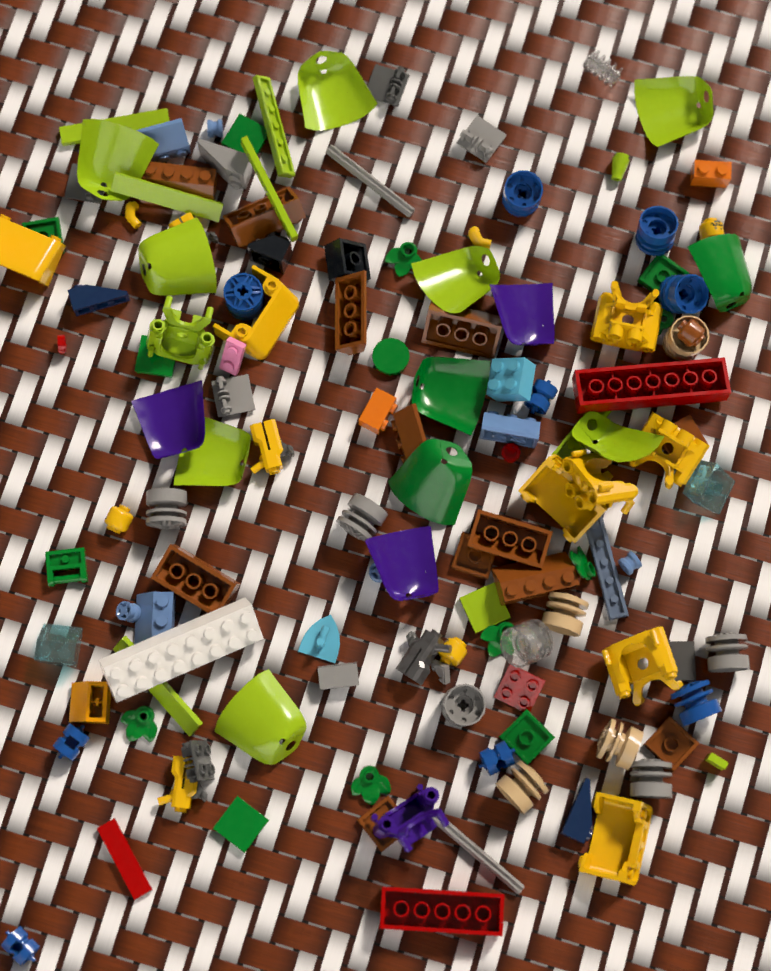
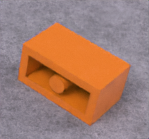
[690,160,732,188]
[359,387,398,435]

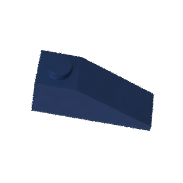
[68,285,131,316]
[560,777,593,844]

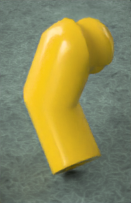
[125,201,142,229]
[468,226,492,249]

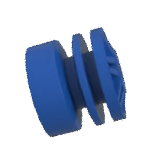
[502,170,543,217]
[635,206,679,256]
[224,273,265,321]
[658,274,709,314]
[670,679,722,727]

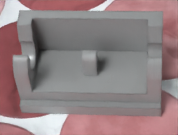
[318,662,359,690]

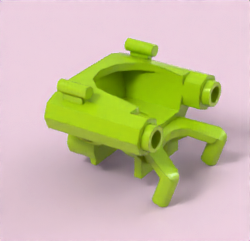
[146,296,215,370]

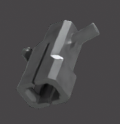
[396,629,452,686]

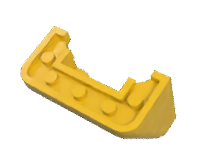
[0,214,66,287]
[518,454,609,543]
[578,792,652,886]

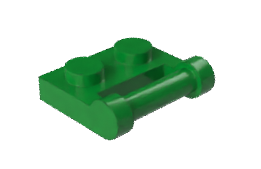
[45,547,88,587]

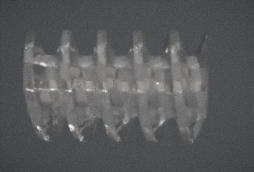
[582,50,623,89]

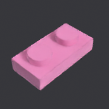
[219,336,247,376]

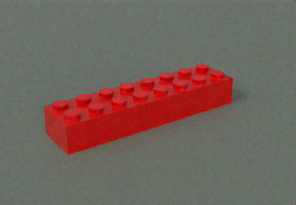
[572,357,731,414]

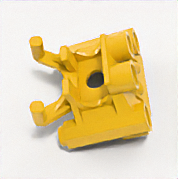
[590,281,663,353]
[629,412,710,489]
[562,449,638,514]
[602,627,683,706]

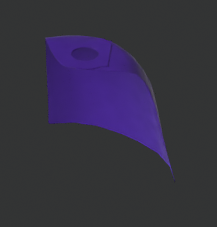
[489,283,555,346]
[131,380,205,459]
[365,526,439,601]

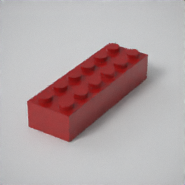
[380,886,505,936]

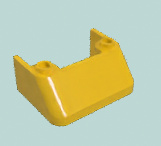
[213,265,299,360]

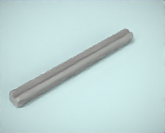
[326,145,415,217]
[432,809,524,894]

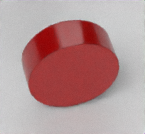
[57,335,67,354]
[501,443,521,463]

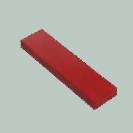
[97,818,153,900]

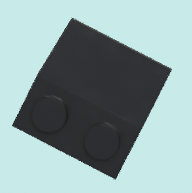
[247,235,293,275]
[324,238,371,282]

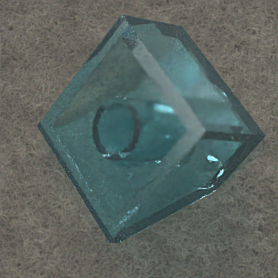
[683,460,735,515]
[34,623,83,667]

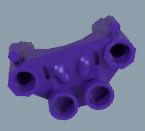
[370,784,450,852]

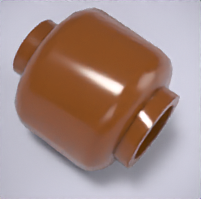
[677,319,706,347]

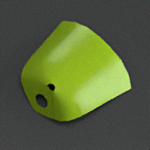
[298,51,378,130]
[634,76,713,147]
[77,119,159,201]
[138,217,217,296]
[411,246,500,314]
[572,411,664,462]
[174,417,251,486]
[215,669,307,765]

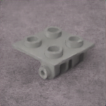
[456,115,507,163]
[211,374,255,417]

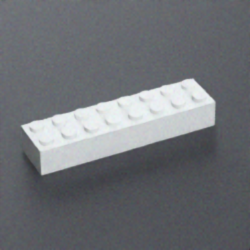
[98,598,264,702]

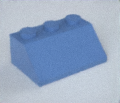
[136,118,191,163]
[479,411,541,449]
[134,592,176,645]

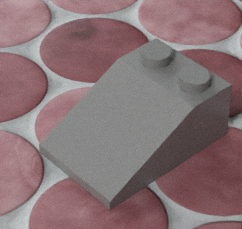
[197,138,253,189]

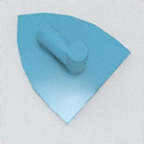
[298,615,340,663]

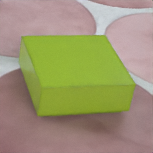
[704,752,729,770]

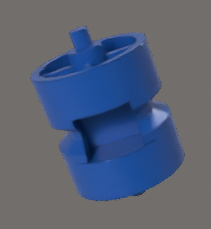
[524,379,558,415]
[53,723,90,761]
[478,741,516,776]
[1,926,40,966]

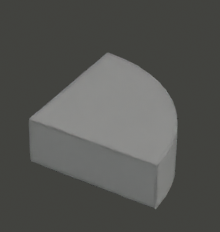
[431,659,450,685]

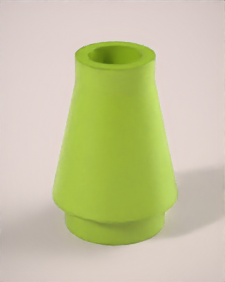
[611,152,630,181]

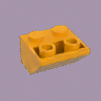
[69,681,111,724]

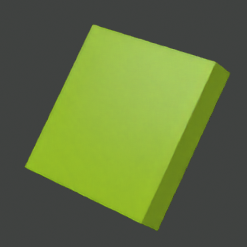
[459,582,511,634]

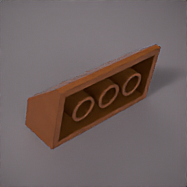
[140,161,218,206]
[223,186,306,247]
[335,270,367,355]
[421,301,502,359]
[390,403,426,465]
[467,509,553,569]
[151,544,241,613]
[491,552,580,606]

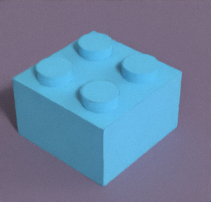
[486,357,536,402]

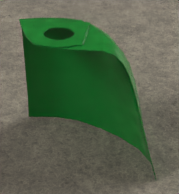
[688,234,752,312]
[411,357,491,436]
[388,439,472,525]

